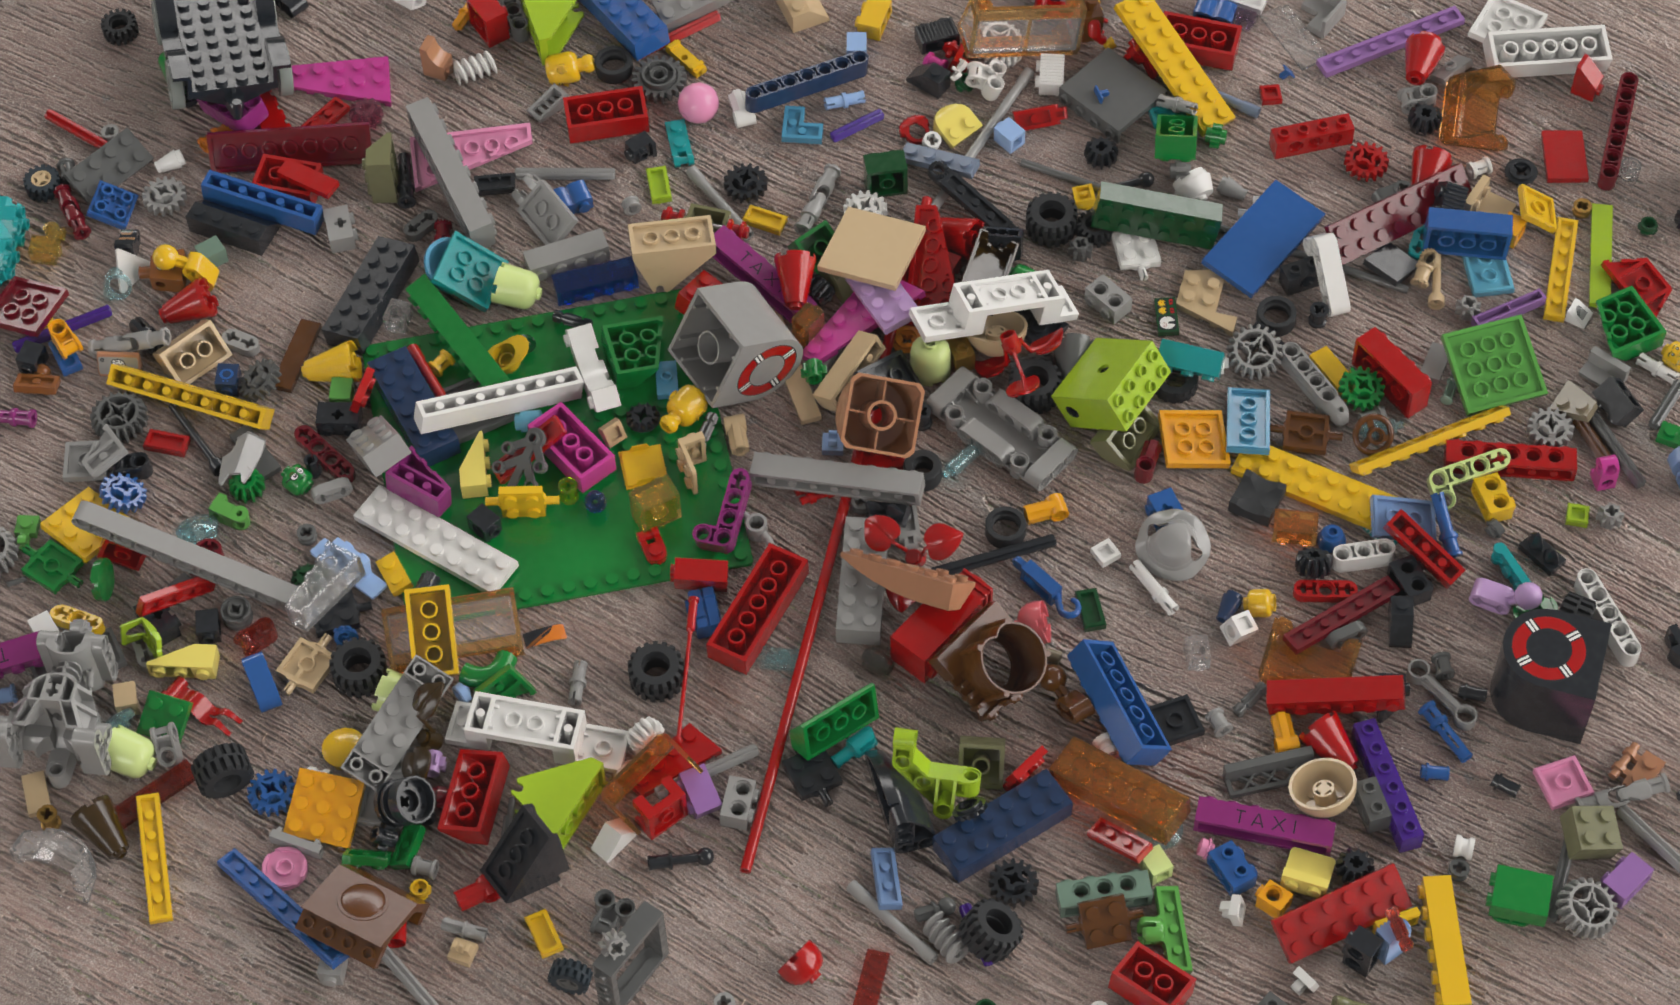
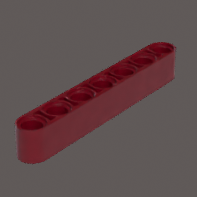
[1597,72,1639,191]

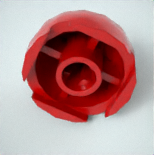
[777,939,823,985]

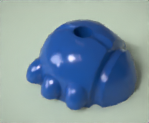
[333,625,359,646]

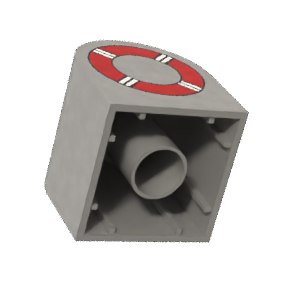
[668,281,803,408]

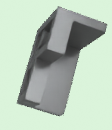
[1301,0,1347,39]

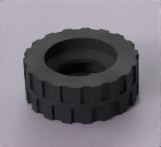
[1155,370,1199,404]

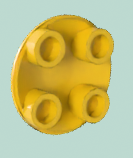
[322,728,362,770]

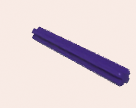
[12,305,112,353]

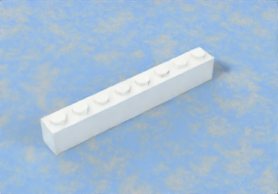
[414,366,584,434]

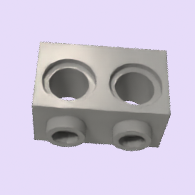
[1084,274,1133,324]
[720,775,760,831]

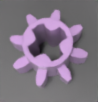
[427,749,447,778]

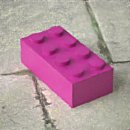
[527,402,616,493]

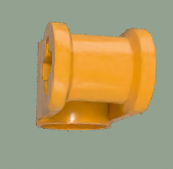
[48,319,84,360]

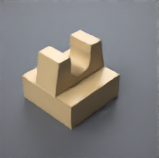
[598,418,627,448]
[447,937,479,968]

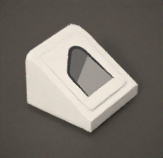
[1565,298,1593,329]

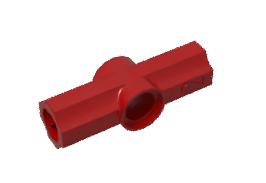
[453,874,501,911]

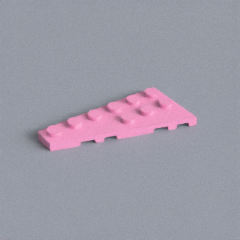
[410,123,533,192]

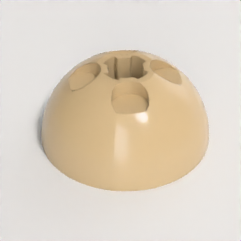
[967,312,1028,357]
[1288,758,1357,818]

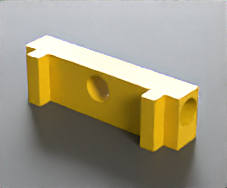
[665,39,707,79]

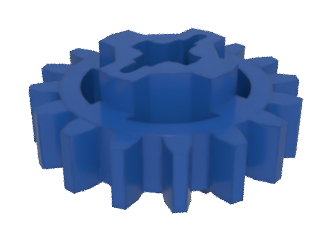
[99,472,147,514]
[247,768,295,817]

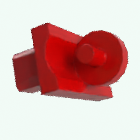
[943,34,975,73]

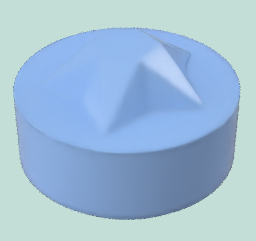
[452,682,472,703]

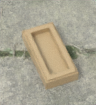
[21,770,51,818]

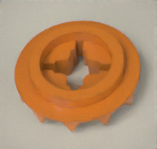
[893,325,920,354]

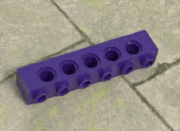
[1351,718,1424,853]

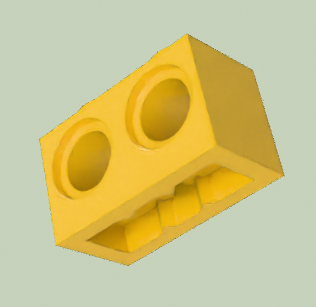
[1470,472,1516,522]

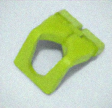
[120,617,163,658]

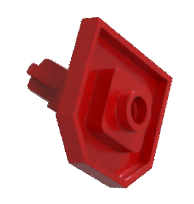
[1123,38,1160,79]

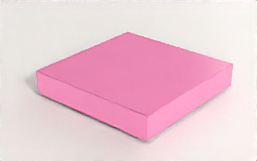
[1532,755,1594,810]

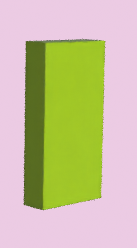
[646,166,672,205]

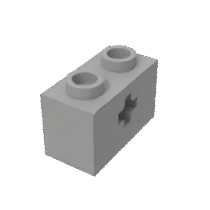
[323,205,359,253]

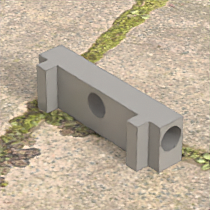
[269,826,324,860]

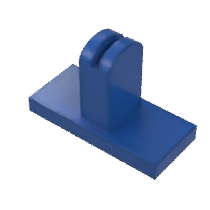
[1279,65,1295,80]
[1094,85,1110,104]

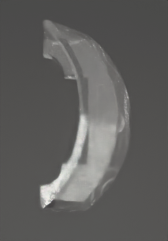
[8,828,97,903]

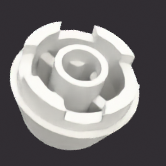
[1172,167,1214,201]

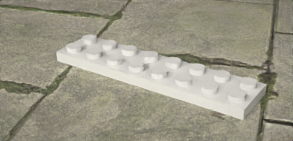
[353,484,519,597]

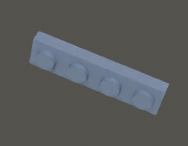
[903,142,980,179]

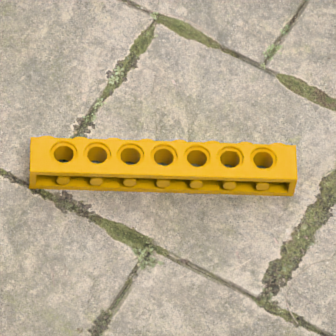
[106,364,275,430]

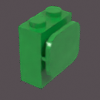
[1485,864,1554,927]

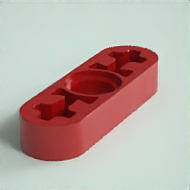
[1293,579,1358,603]

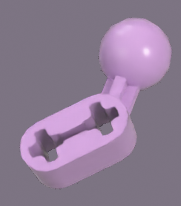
[1469,578,1543,615]

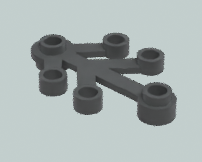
[492,427,548,486]

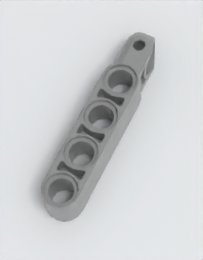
[1280,342,1349,426]

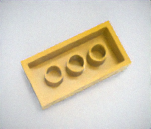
[404,584,460,676]

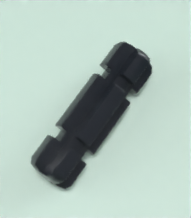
[552,310,593,327]

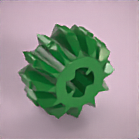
[228,469,266,504]

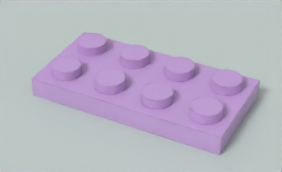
[845,278,918,335]

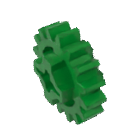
[1338,366,1385,412]

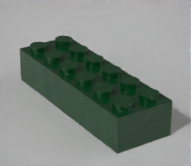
[1091,181,1223,250]

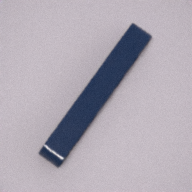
[745,51,869,113]

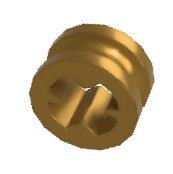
[1572,198,1592,219]

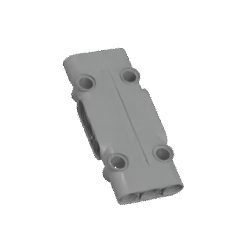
[925,367,1078,491]

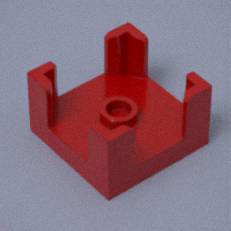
[632,775,688,840]

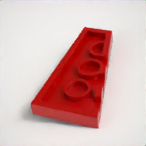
[626,723,722,798]

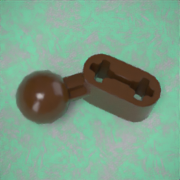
[1040,664,1095,724]

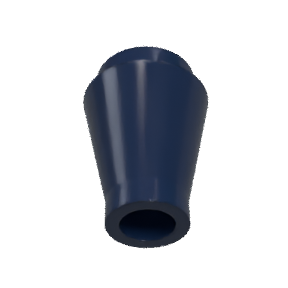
[1216,590,1243,623]

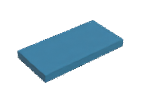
[1226,387,1270,455]

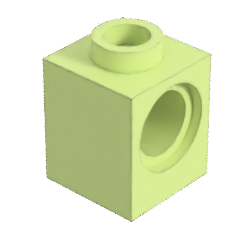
[1138,844,1173,886]

